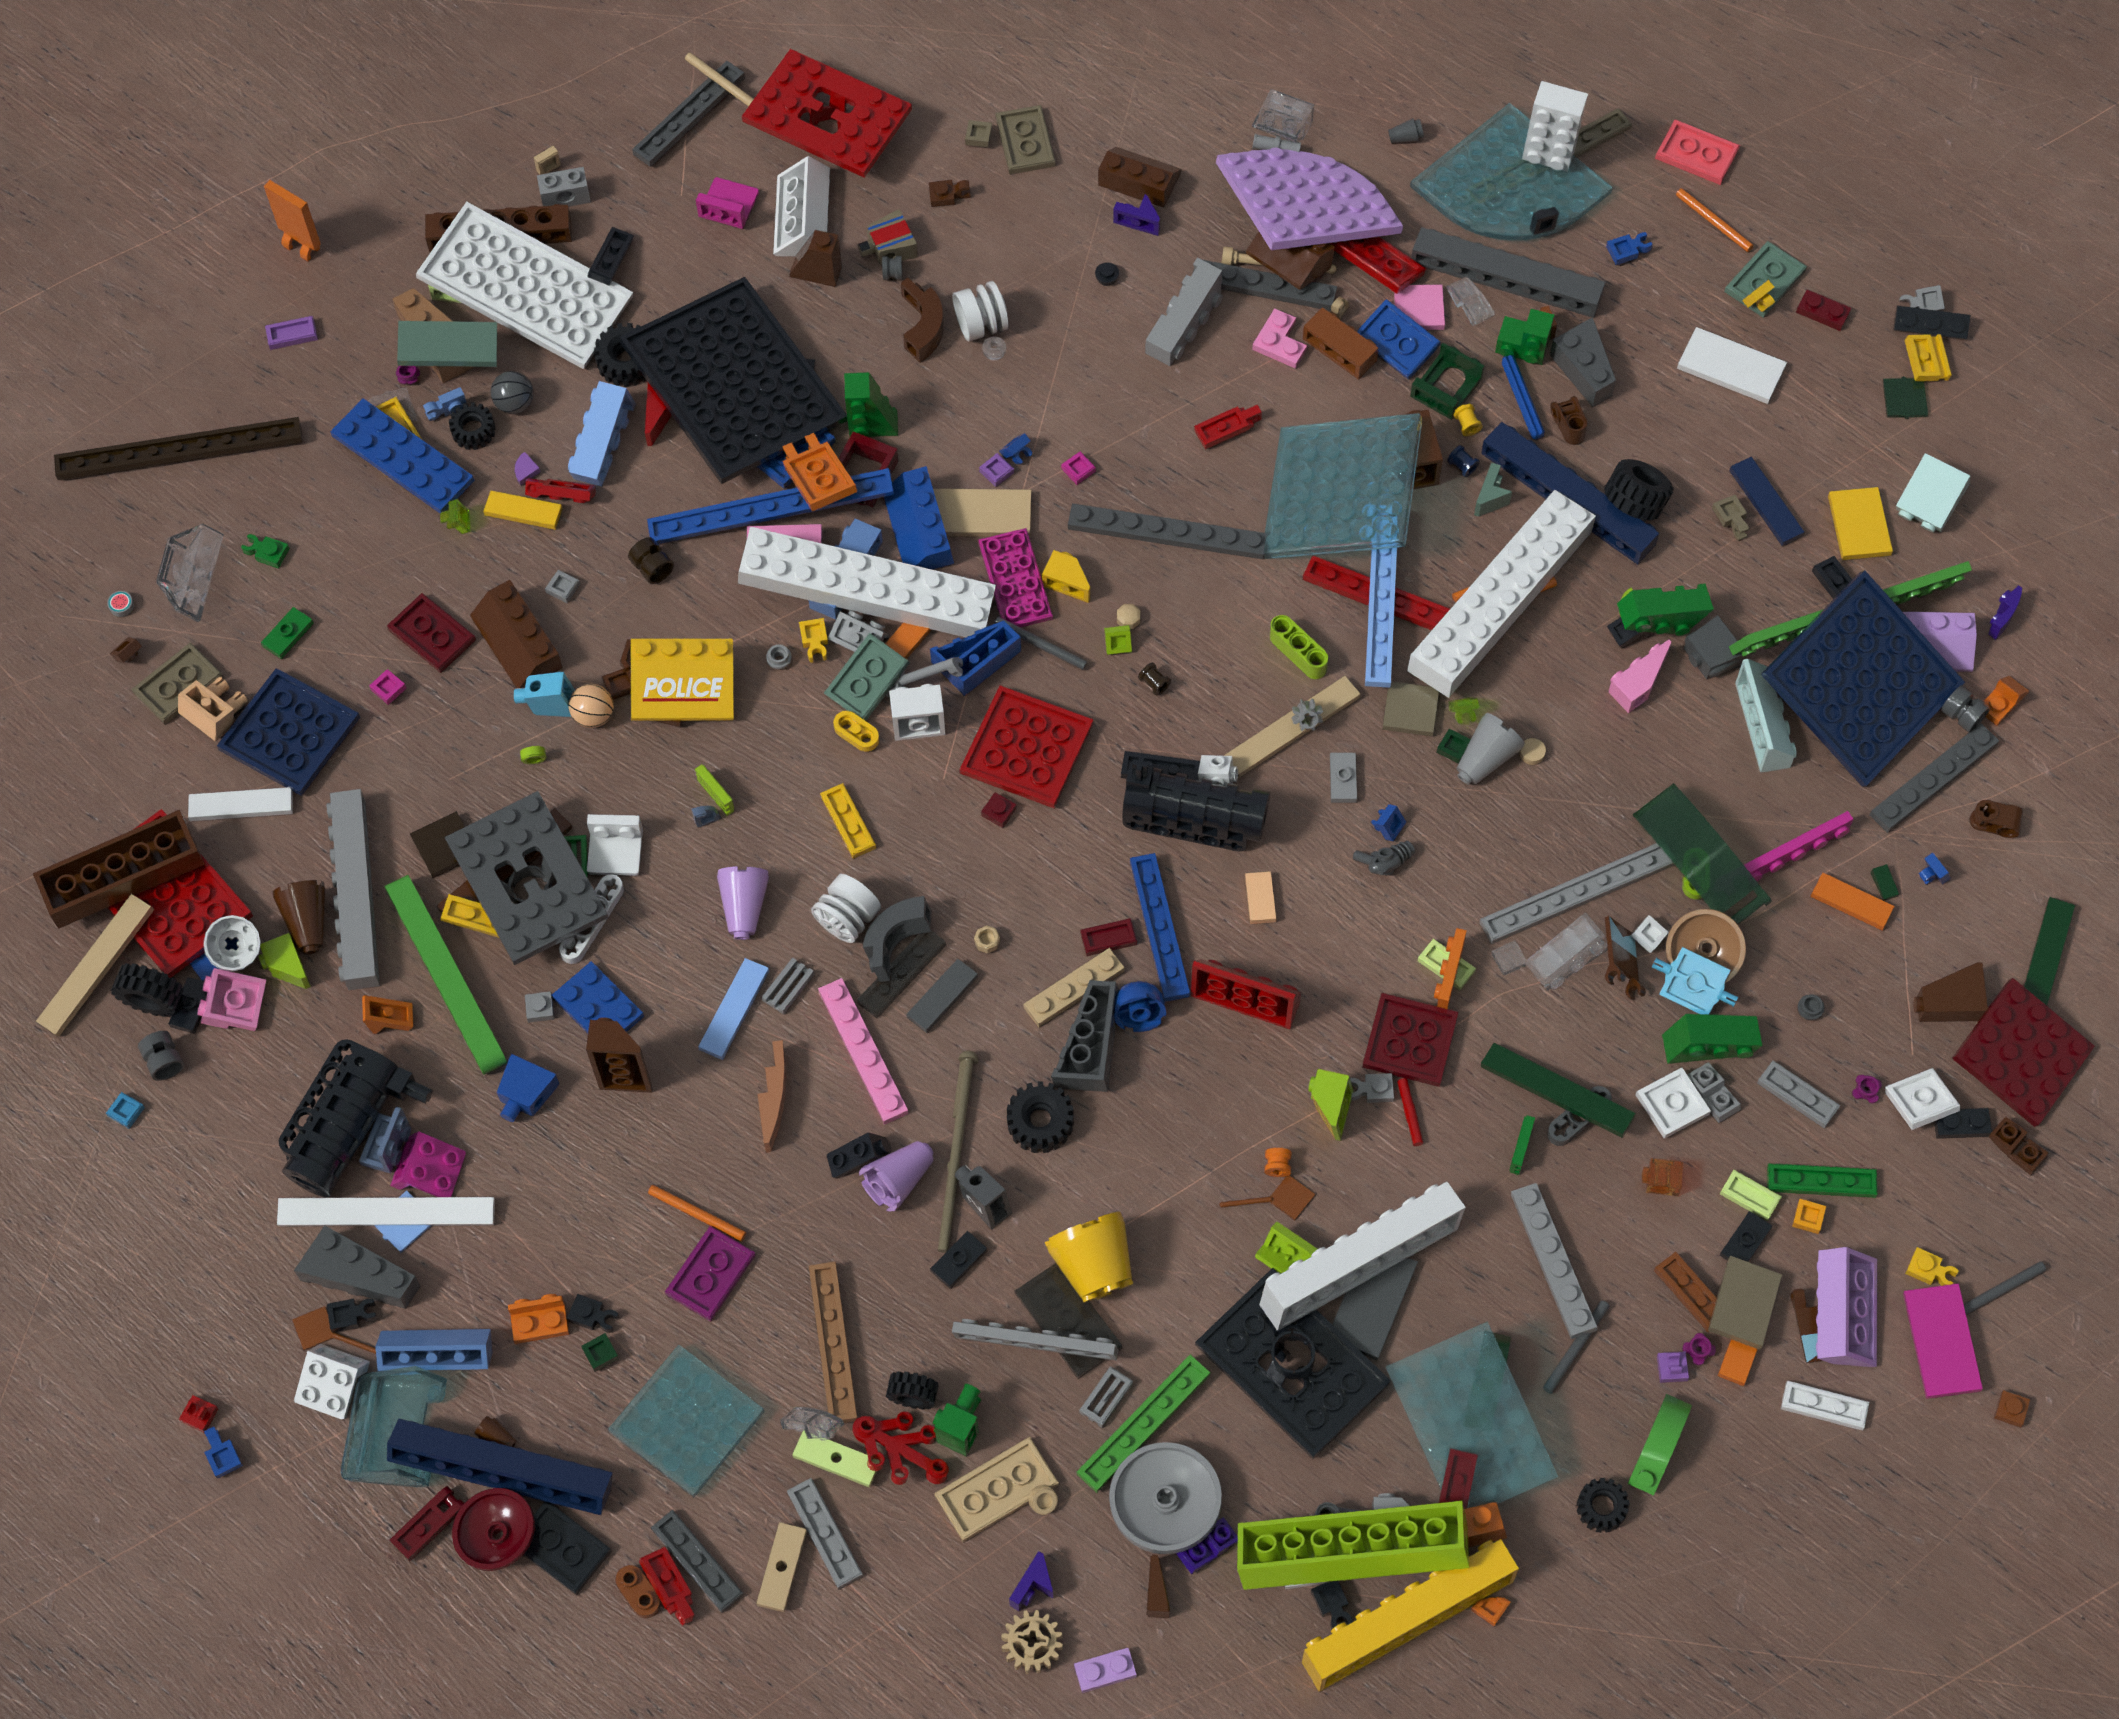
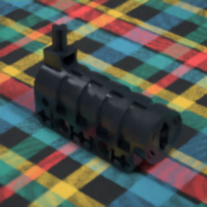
[1122,756,1270,851]
[278,1039,433,1198]

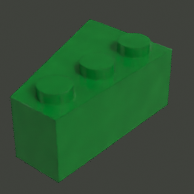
[844,372,898,437]
[1617,583,1714,636]
[1662,1014,1763,1064]

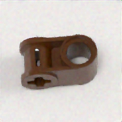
[1550,396,1588,445]
[1969,800,2023,838]

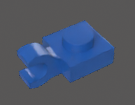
[204,1427,243,1479]

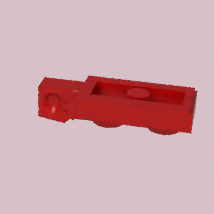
[1194,405,1262,450]
[525,478,596,503]
[639,1547,695,1626]

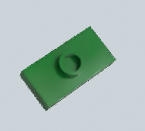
[261,607,314,659]

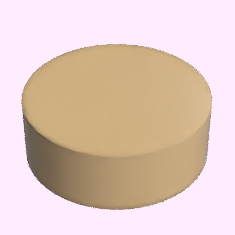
[1519,738,1546,765]
[1028,1485,1058,1515]

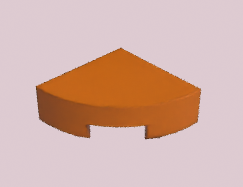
[1471,1597,1511,1626]

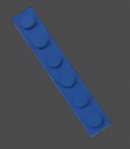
[1130,853,1190,1002]

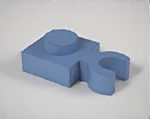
[423,387,468,421]

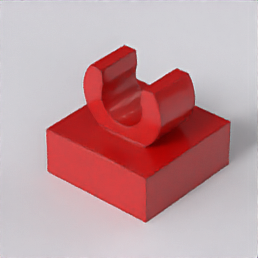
[179,1395,219,1433]

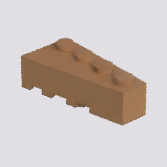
[392,288,473,383]

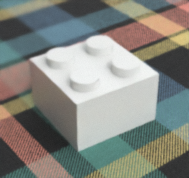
[889,684,945,741]

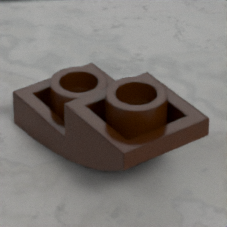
[1989,1116,2049,1175]

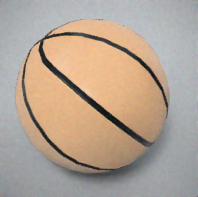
[568,683,614,728]

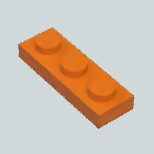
[1434,928,1467,1009]

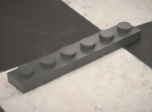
[632,61,745,167]
[1193,260,1337,311]
[1869,723,1999,833]

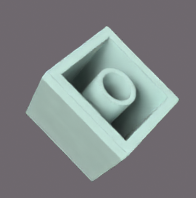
[1896,453,1970,533]

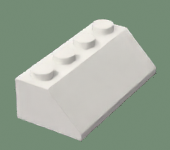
[773,156,830,256]

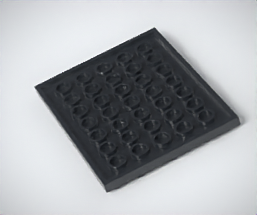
[620,277,847,484]

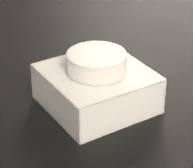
[1631,915,1669,953]

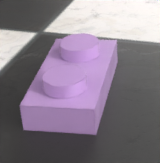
[1074,1648,1137,1693]

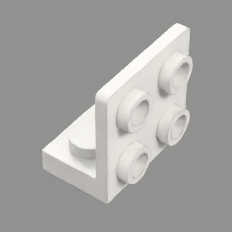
[587,814,643,876]
[294,1344,370,1419]

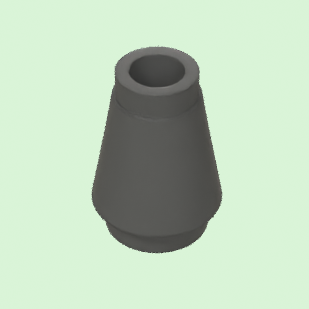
[1388,118,1424,143]

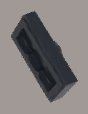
[168,977,207,1034]
[1719,1211,1772,1262]
[930,1231,987,1289]

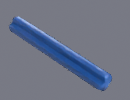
[1502,355,1545,440]

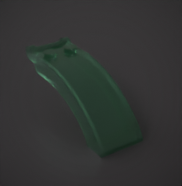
[1633,783,1772,924]

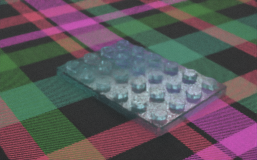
[1386,1321,1558,1508]

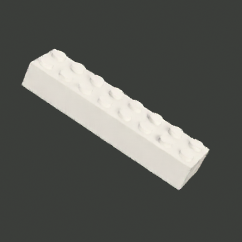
[1259,1182,1466,1331]

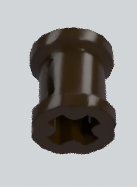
[1138,662,1171,696]

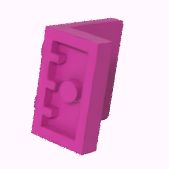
[696,177,759,229]
[390,1131,466,1197]

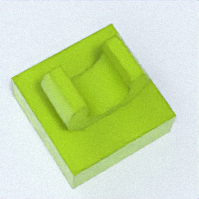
[1104,625,1132,655]

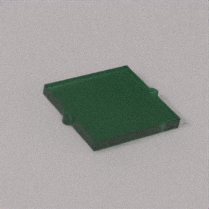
[1883,376,1928,419]

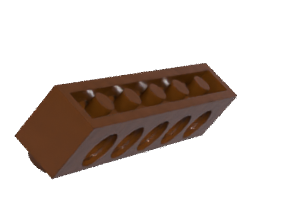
[425,204,572,252]

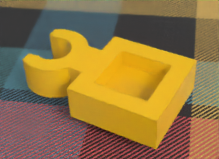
[799,618,828,663]
[1905,1247,1959,1286]

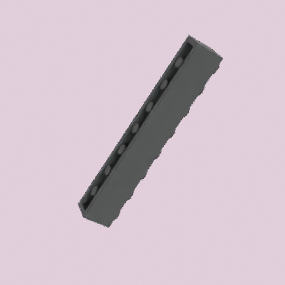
[1411,227,1605,318]

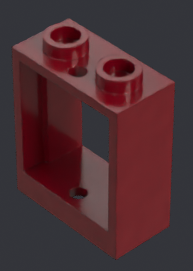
[838,431,899,507]

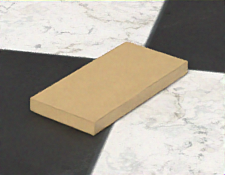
[933,489,1031,537]
[934,1437,1059,1543]

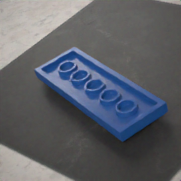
[330,398,475,515]

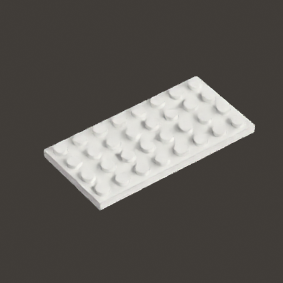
[416,202,633,369]

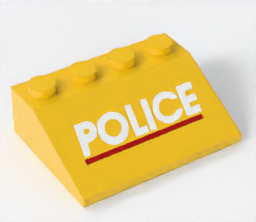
[631,639,734,721]

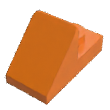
[1984,676,2029,726]
[362,995,413,1034]

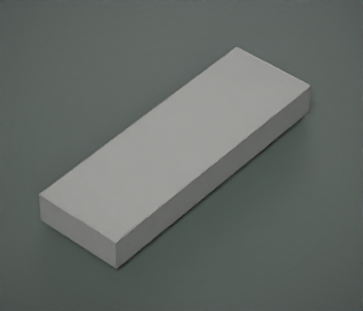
[1757,1061,1840,1128]

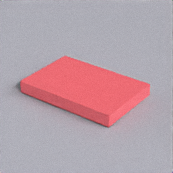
[1655,119,1740,185]

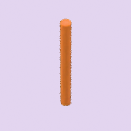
[1676,188,1754,252]
[648,1185,746,1242]

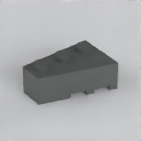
[1550,317,1616,407]

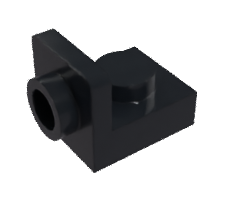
[1607,617,1651,648]

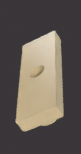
[756,1522,807,1612]

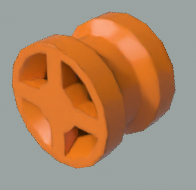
[1264,1148,1292,1177]

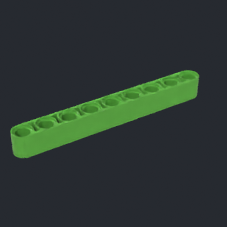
[384,875,507,1075]

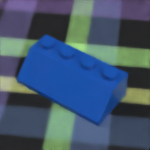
[884,466,954,570]

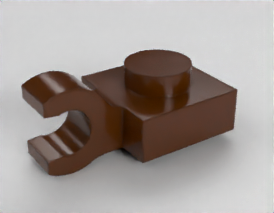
[929,180,971,207]

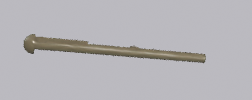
[938,1050,979,1253]

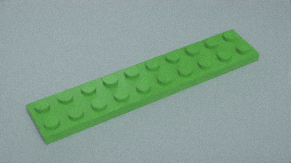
[1729,561,1972,657]

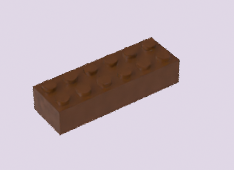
[33,810,205,929]

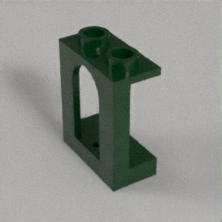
[1410,343,1484,420]

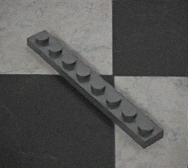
[1068,503,1268,559]

